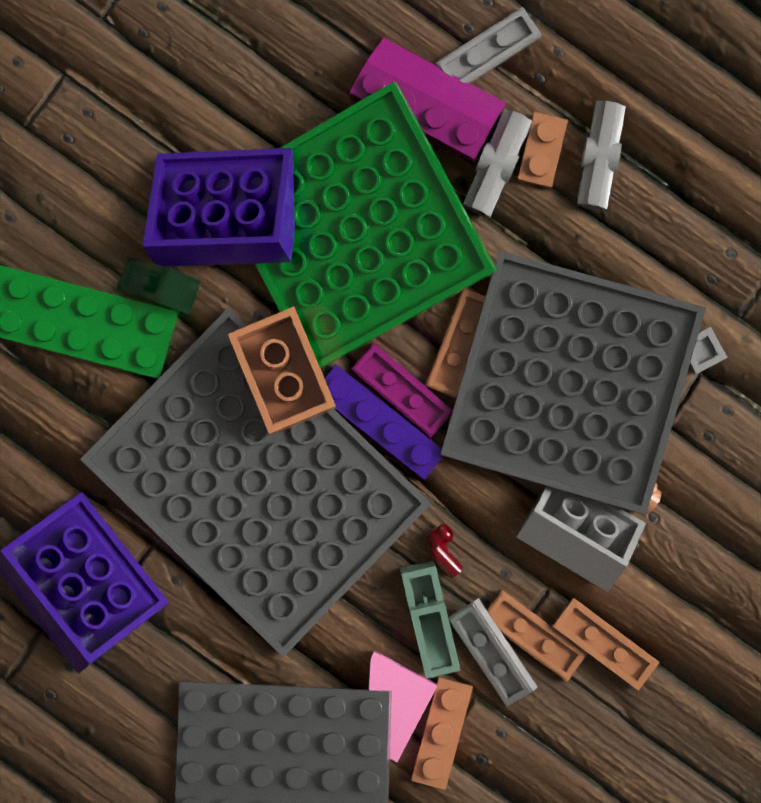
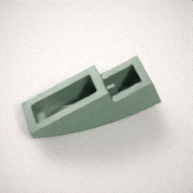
[400,560,461,679]

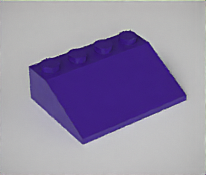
[143,148,295,266]
[0,492,169,674]

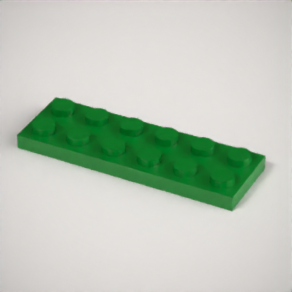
[0,265,179,379]

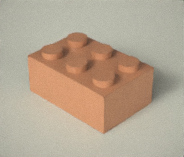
[228,307,336,436]

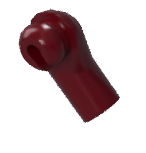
[429,524,463,578]

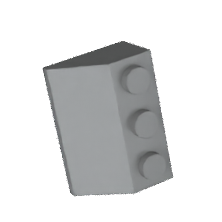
[517,485,646,592]

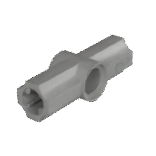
[577,101,626,211]
[463,109,532,218]

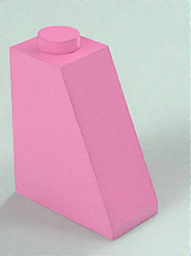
[369,650,437,762]

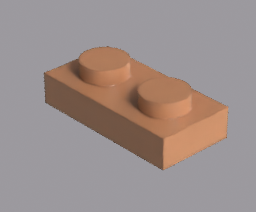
[517,112,568,189]

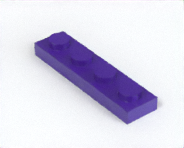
[325,365,443,480]

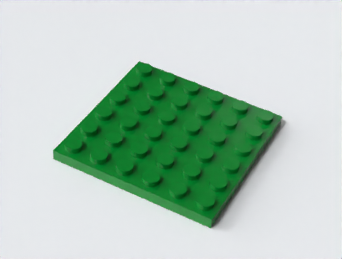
[255,82,497,369]

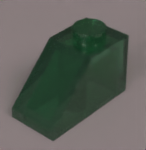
[116,257,201,314]

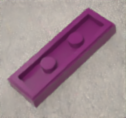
[351,343,453,438]

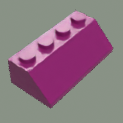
[350,38,506,165]

